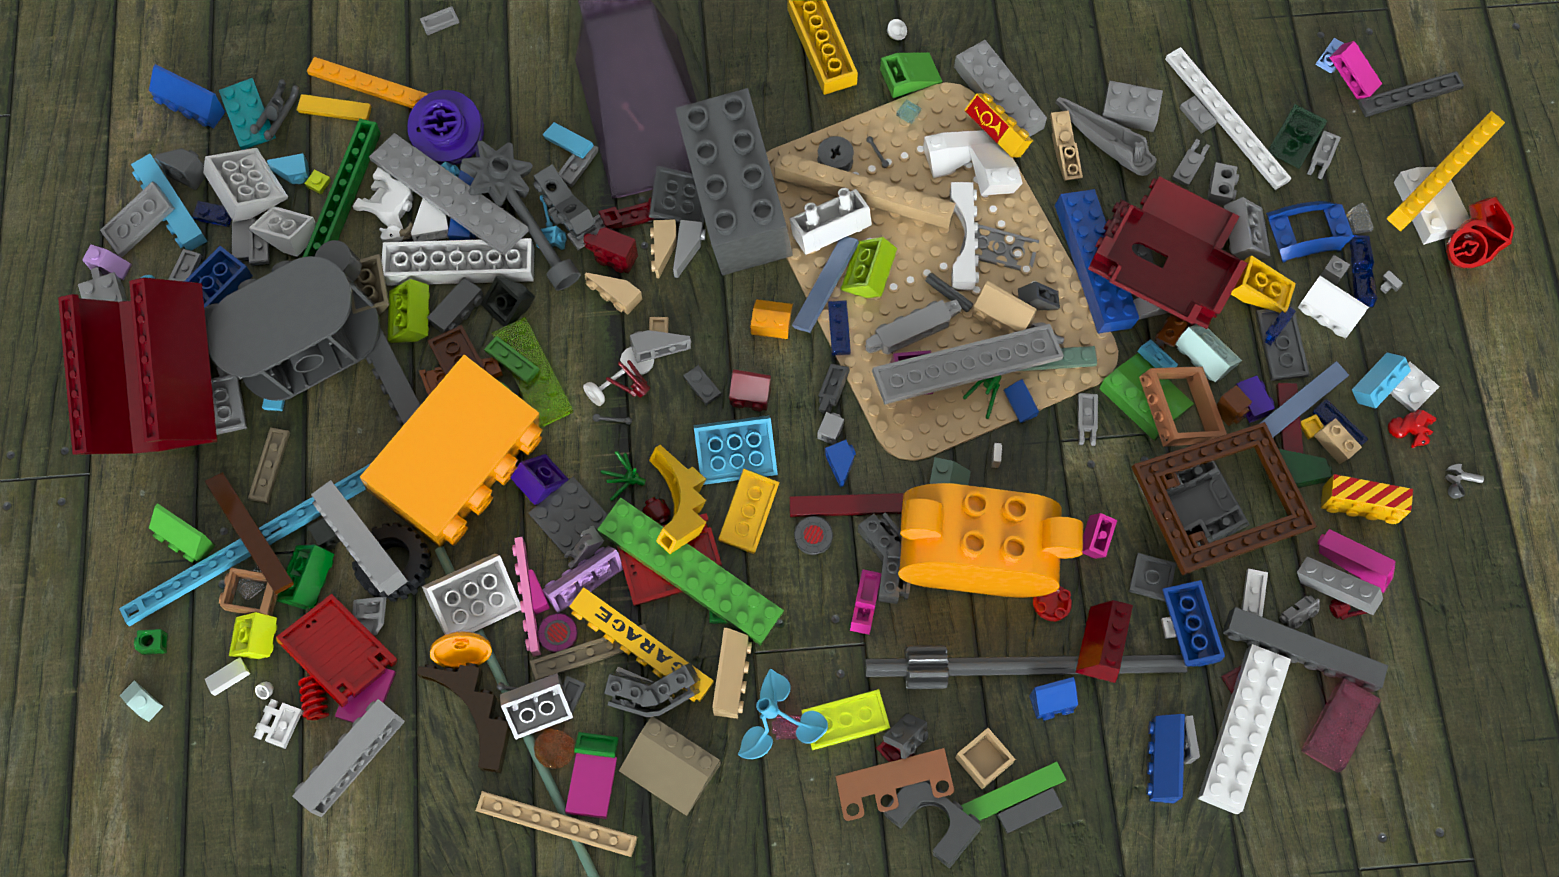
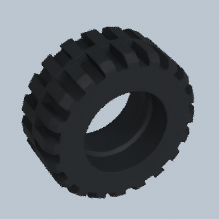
[352,522,432,602]

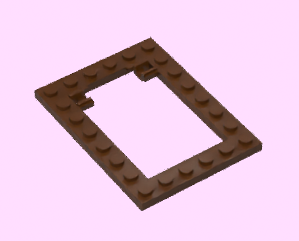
[1131,422,1317,575]

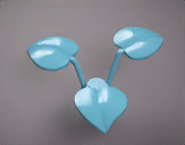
[738,669,828,759]

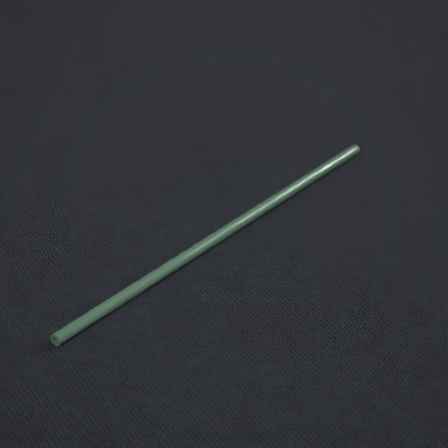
[435,546,600,877]

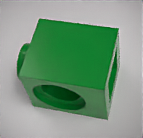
[134,629,168,655]

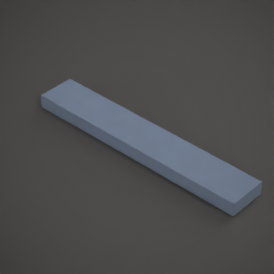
[792,236,859,333]
[1259,361,1349,437]

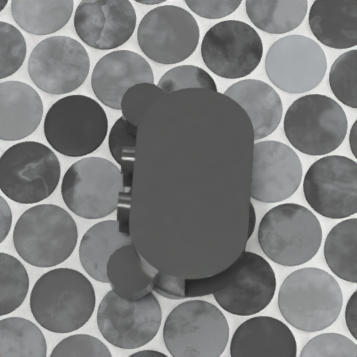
[204,240,380,401]

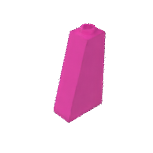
[1317,529,1396,593]

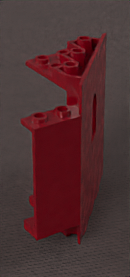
[1088,176,1248,329]

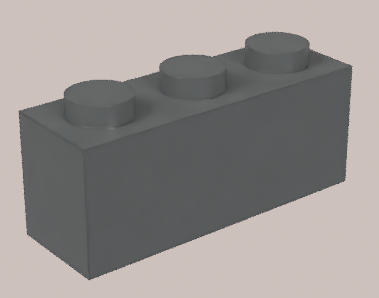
[427,277,484,334]

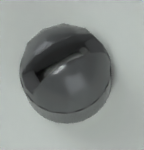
[1448,482,1465,499]

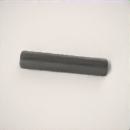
[925,273,973,312]

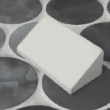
[205,657,250,696]

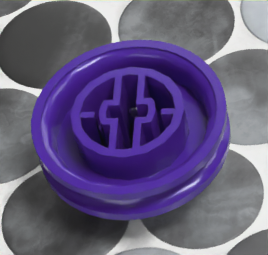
[408,90,484,165]

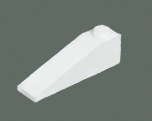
[923,130,996,178]

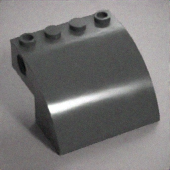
[1139,460,1250,546]

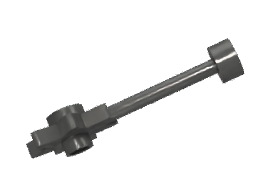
[460,141,581,291]

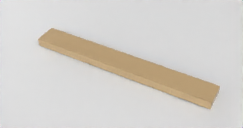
[476,791,638,857]

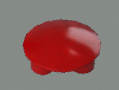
[1033,586,1072,622]

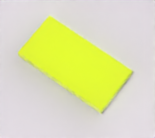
[801,689,890,750]

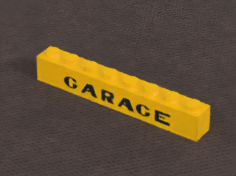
[569,587,714,702]

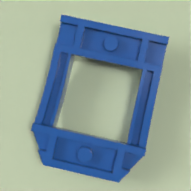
[1266,201,1353,262]

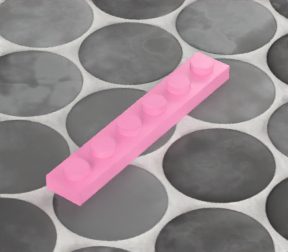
[512,537,541,656]

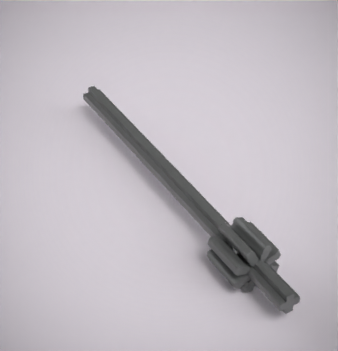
[865,645,1188,689]

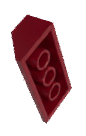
[1075,600,1133,683]

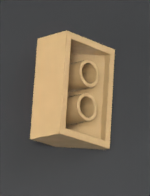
[972,281,1037,334]

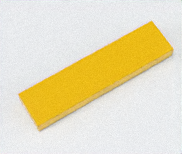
[297,94,372,121]

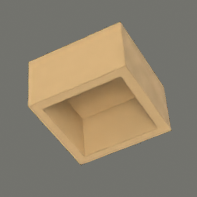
[955,728,1016,789]

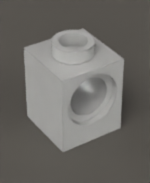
[1320,255,1350,286]
[817,412,844,445]

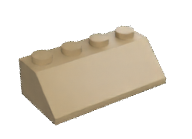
[712,628,752,719]

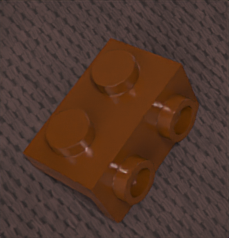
[1155,314,1189,351]

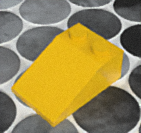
[1231,255,1296,314]

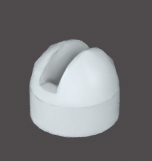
[255,681,274,699]

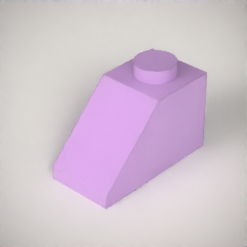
[83,245,132,281]

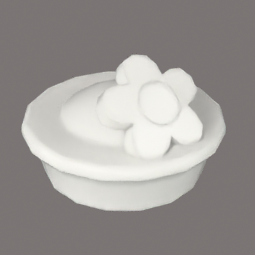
[887,19,907,40]

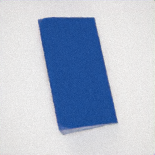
[1003,379,1039,423]

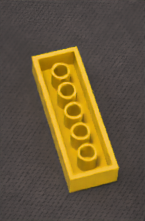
[787,0,858,95]

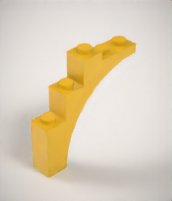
[649,445,706,554]

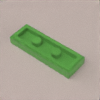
[484,336,540,384]

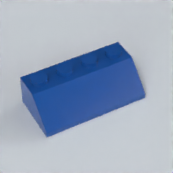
[149,64,225,129]
[1162,580,1225,666]
[1146,714,1185,804]

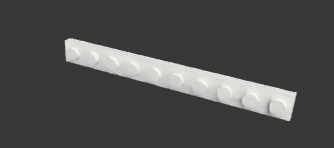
[1165,47,1291,190]

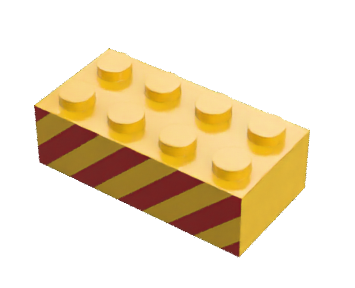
[1321,474,1413,524]

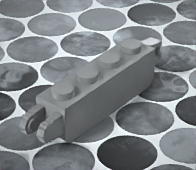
[865,300,962,354]

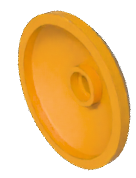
[430,631,492,669]

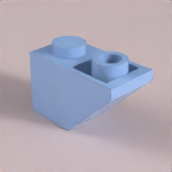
[1315,38,1344,73]

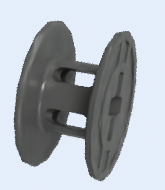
[817,136,854,172]

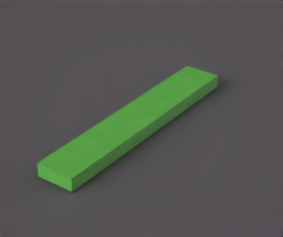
[947,762,1066,821]

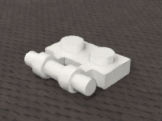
[254,699,303,749]

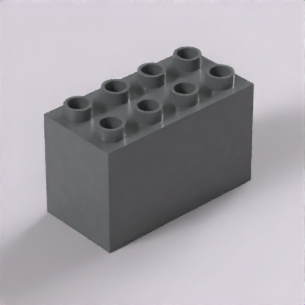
[675,88,793,276]

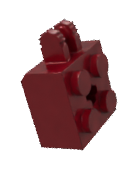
[583,227,638,274]

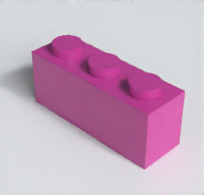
[1329,41,1382,100]

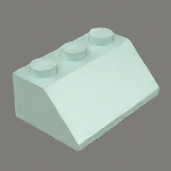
[1176,324,1242,382]

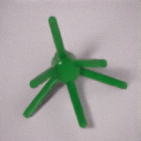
[600,451,646,501]

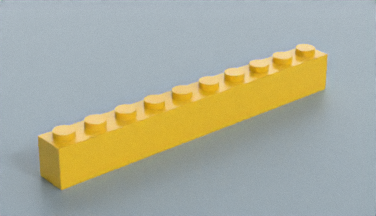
[1387,111,1505,231]

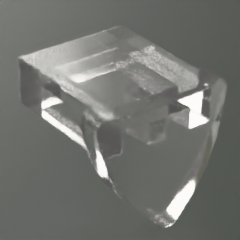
[1346,203,1374,234]

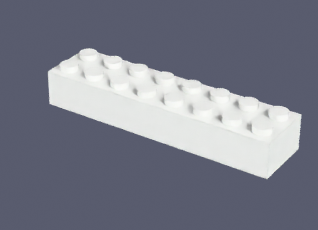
[382,238,534,286]
[1197,644,1291,814]

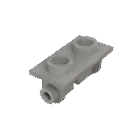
[1279,595,1320,629]

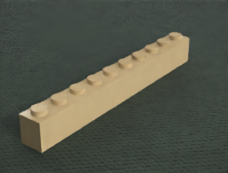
[775,152,956,229]

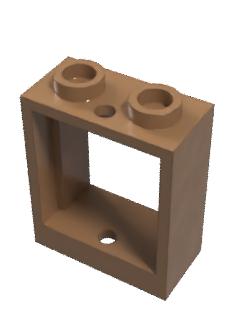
[219,568,279,616]

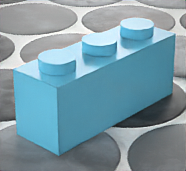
[1352,352,1411,408]

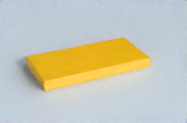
[718,469,780,554]

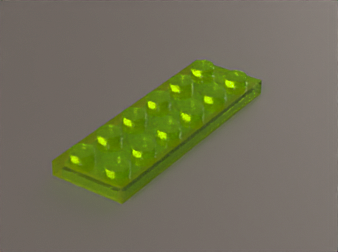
[492,317,574,428]

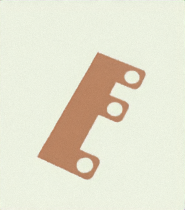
[836,748,954,821]

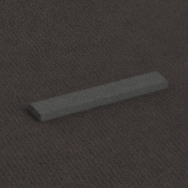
[1358,71,1464,117]

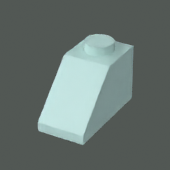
[120,680,163,722]

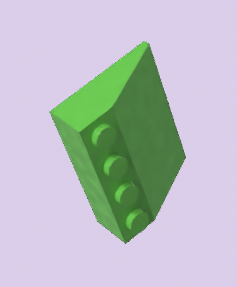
[1099,353,1194,441]

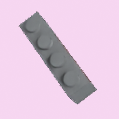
[1297,557,1383,615]

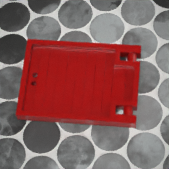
[617,513,722,606]
[276,594,397,708]

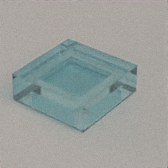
[896,99,921,124]

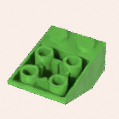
[880,52,942,98]

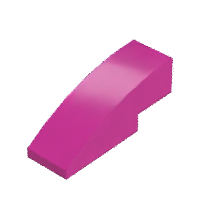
[850,569,881,635]

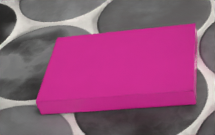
[335,668,396,723]
[565,753,617,819]

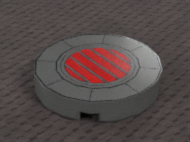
[794,516,833,555]

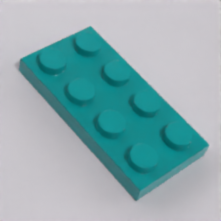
[219,78,276,150]

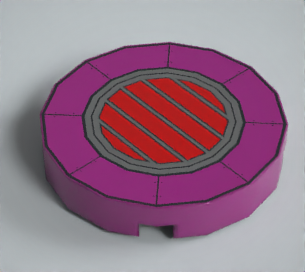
[538,613,578,653]

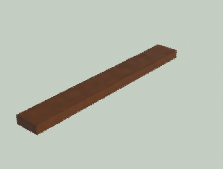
[205,472,294,595]

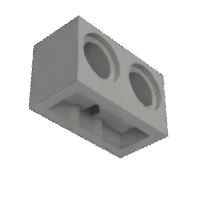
[1207,162,1239,206]

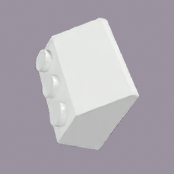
[1298,276,1369,339]

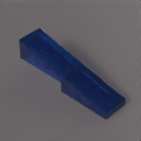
[1350,235,1378,307]

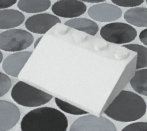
[203,148,288,222]
[1394,167,1470,245]
[422,554,521,634]

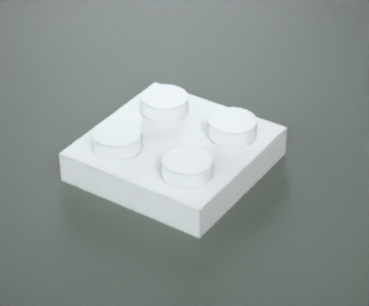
[1390,362,1440,412]

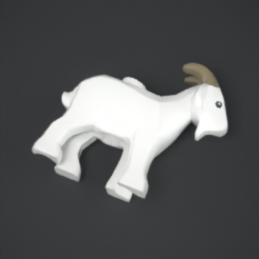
[353,167,413,242]

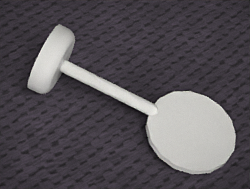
[583,347,654,406]

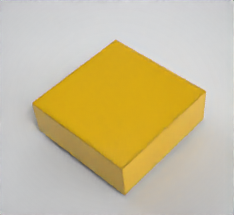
[1301,414,1324,439]

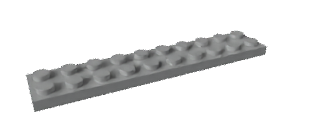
[369,133,529,255]
[872,324,1064,405]

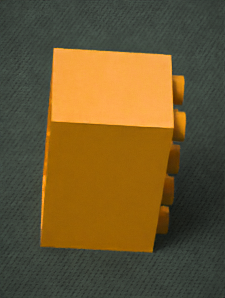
[360,355,543,547]

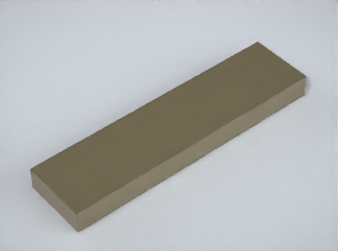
[248,427,290,504]

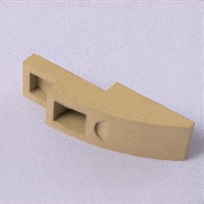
[1050,110,1083,181]

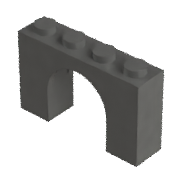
[884,780,981,869]

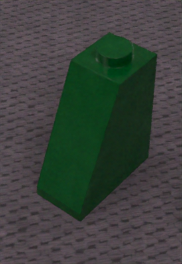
[1279,449,1332,488]

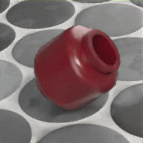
[642,497,671,525]

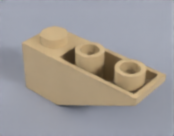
[650,219,677,278]
[585,272,642,315]

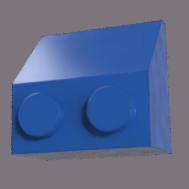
[1029,677,1078,720]

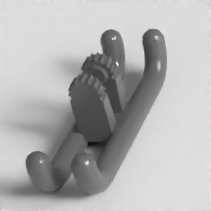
[250,79,299,140]

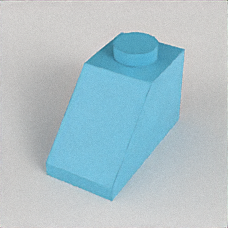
[267,153,310,184]

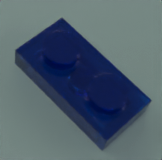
[192,201,232,227]
[1264,307,1296,346]

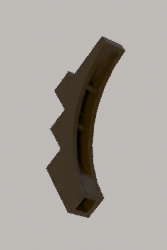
[417,663,511,773]

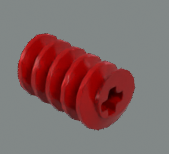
[298,676,329,720]

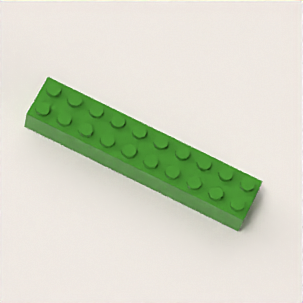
[597,498,784,646]

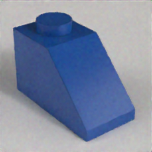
[825,440,856,488]

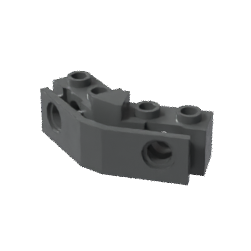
[533,164,597,240]
[858,512,911,604]
[604,662,700,717]

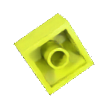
[229,612,277,659]

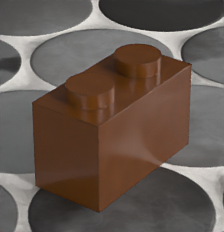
[1217,385,1252,427]

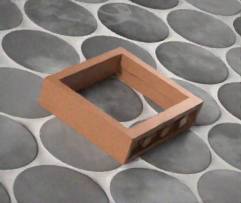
[1139,366,1227,447]

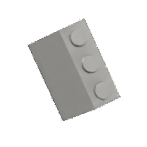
[1224,197,1271,260]
[500,673,573,740]

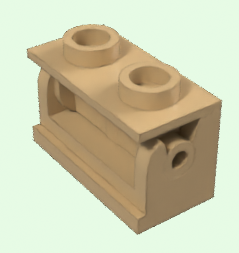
[1314,418,1362,464]

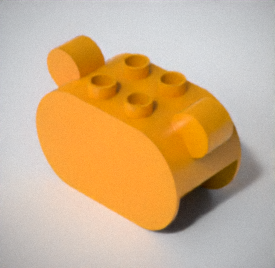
[898,483,1083,598]

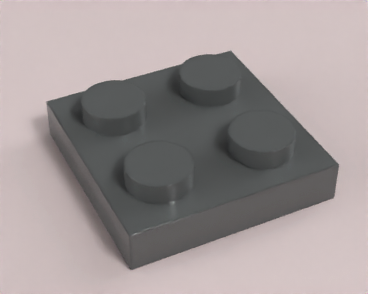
[1128,553,1177,602]

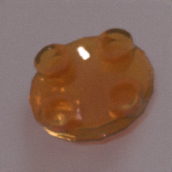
[534,728,574,769]

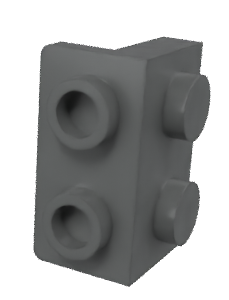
[883,713,928,759]

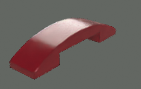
[599,197,654,229]

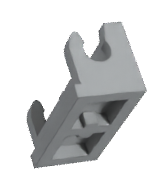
[564,526,604,569]

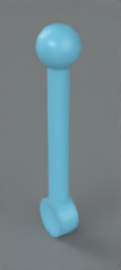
[540,195,553,227]

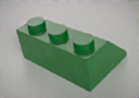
[277,545,335,609]

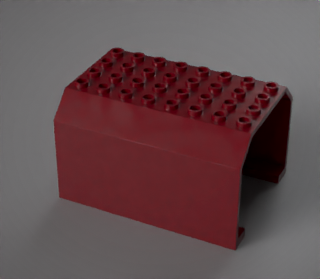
[58,277,217,455]

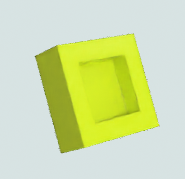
[304,169,331,194]

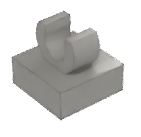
[1380,271,1403,294]

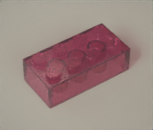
[1301,678,1381,773]

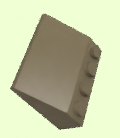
[619,716,721,816]

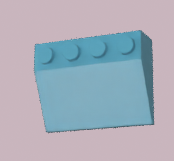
[694,415,778,485]

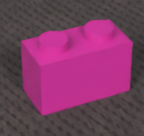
[1083,513,1117,559]

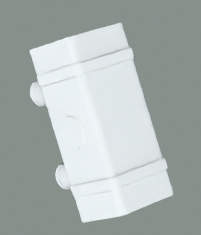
[790,188,872,255]

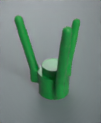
[963,375,1002,419]

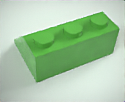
[149,503,215,563]

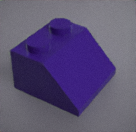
[510,454,569,505]

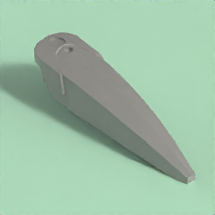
[1056,97,1157,176]

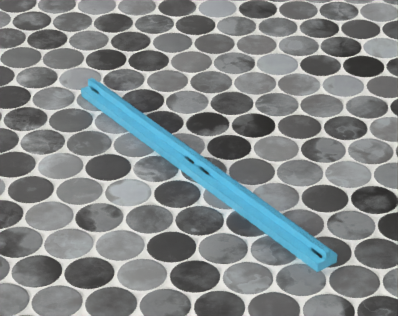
[119,463,371,626]

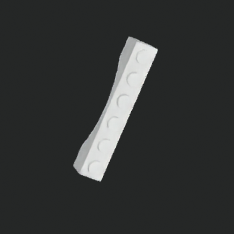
[950,182,979,290]

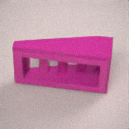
[528,569,550,615]

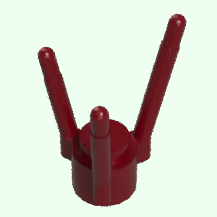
[606,360,650,398]
[1329,599,1367,620]

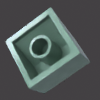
[929,457,971,485]

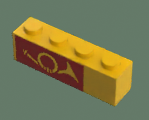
[964,93,1033,157]

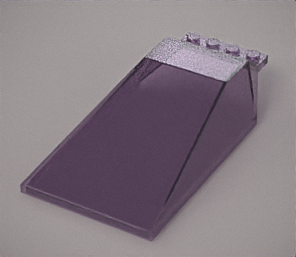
[575,0,697,199]

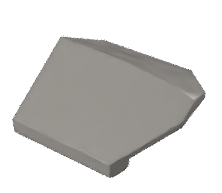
[352,597,387,636]

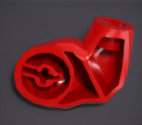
[1446,196,1514,268]

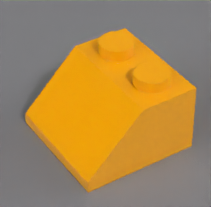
[751,299,793,339]

